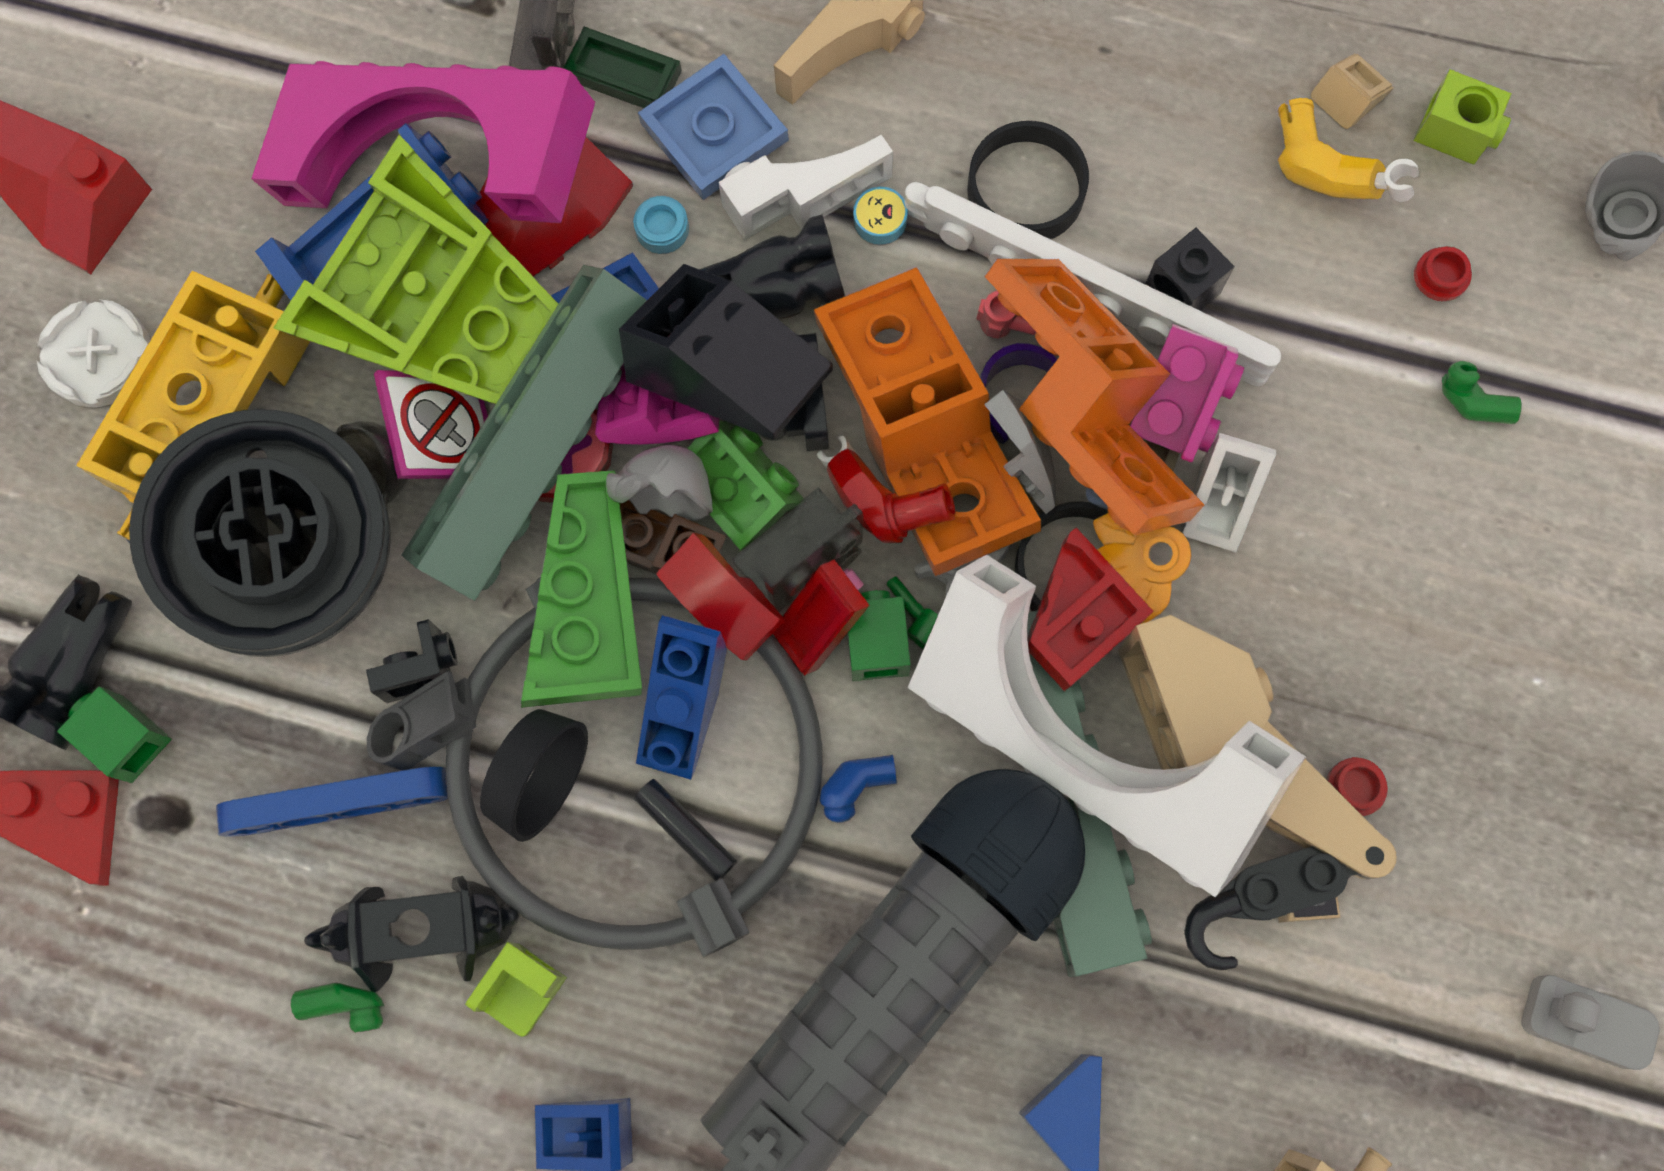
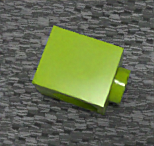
[1413,69,1512,165]

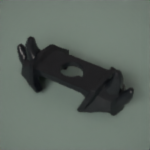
[304,876,520,992]

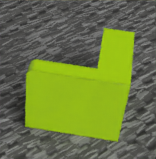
[465,942,567,1037]

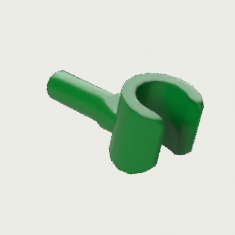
[886,576,938,650]

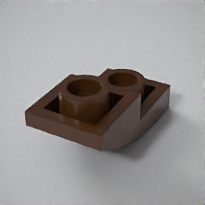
[619,500,727,574]

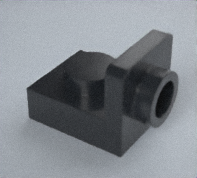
[366,619,458,703]

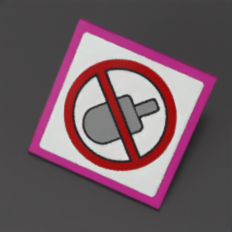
[374,370,488,479]

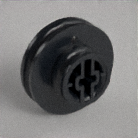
[129,409,391,657]

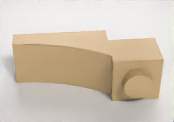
[774,0,925,105]

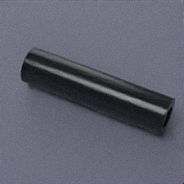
[634,779,737,881]

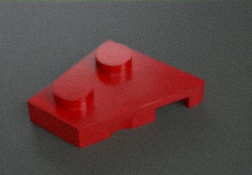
[1027,527,1154,692]
[0,770,119,886]

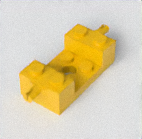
[76,270,310,540]

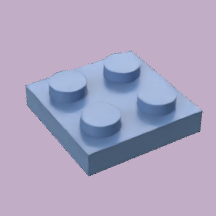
[638,54,789,200]

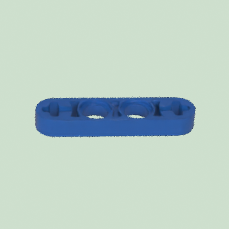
[216,767,448,837]

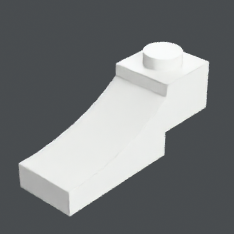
[718,135,893,240]

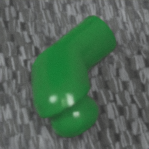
[1442,361,1522,424]
[291,982,384,1033]

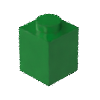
[847,590,911,681]
[57,686,172,783]

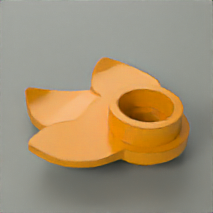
[1093,513,1191,624]

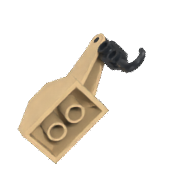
[1118,615,1397,971]

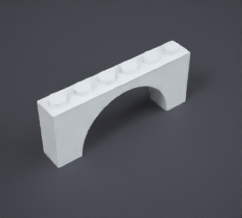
[908,555,1306,897]

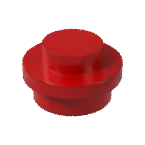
[1414,246,1472,301]
[1326,757,1388,817]

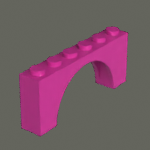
[251,61,595,223]

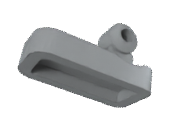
[1521,975,1660,1070]

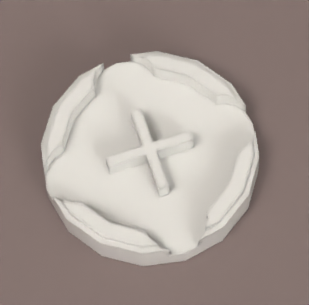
[37,299,150,408]

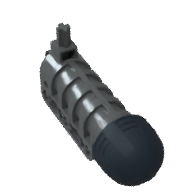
[700,769,1086,1171]

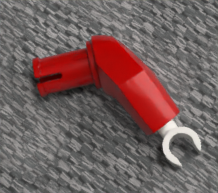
[817,436,956,544]

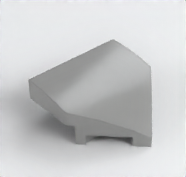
[984,390,1056,514]

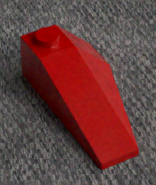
[0,100,152,275]
[476,137,633,277]

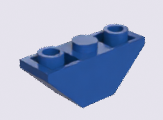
[636,615,727,780]

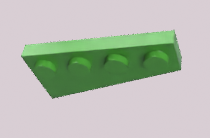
[521,470,642,708]

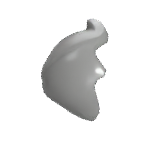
[1585,151,1664,261]
[606,445,713,521]

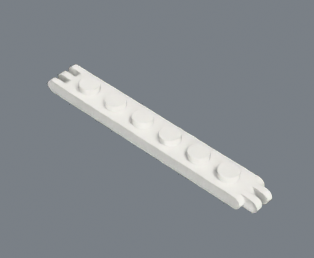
[904,182,1281,386]

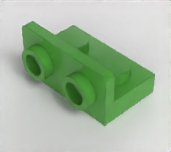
[687,421,806,551]

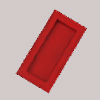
[773,559,870,676]

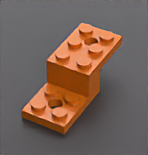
[985,259,1204,535]
[814,267,1041,577]

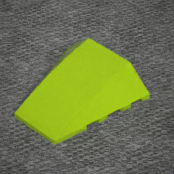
[273,134,558,404]

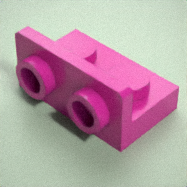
[1130,324,1244,463]

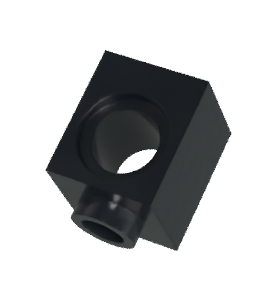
[1145,227,1235,311]

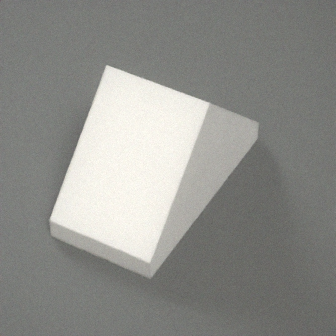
[1182,433,1276,552]

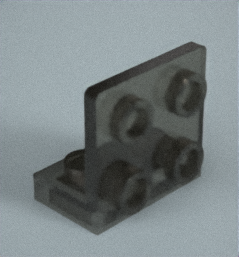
[732,487,863,612]

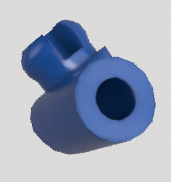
[820,755,897,823]

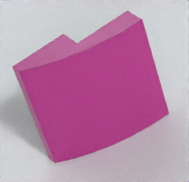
[595,363,719,445]

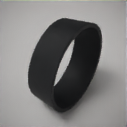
[480,709,588,842]

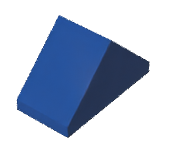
[1019,1054,1102,1171]
[535,1098,633,1171]

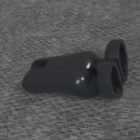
[700,214,845,319]
[0,574,132,751]

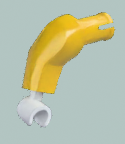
[1278,98,1420,202]

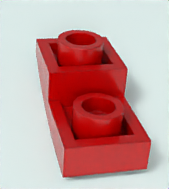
[656,533,785,661]

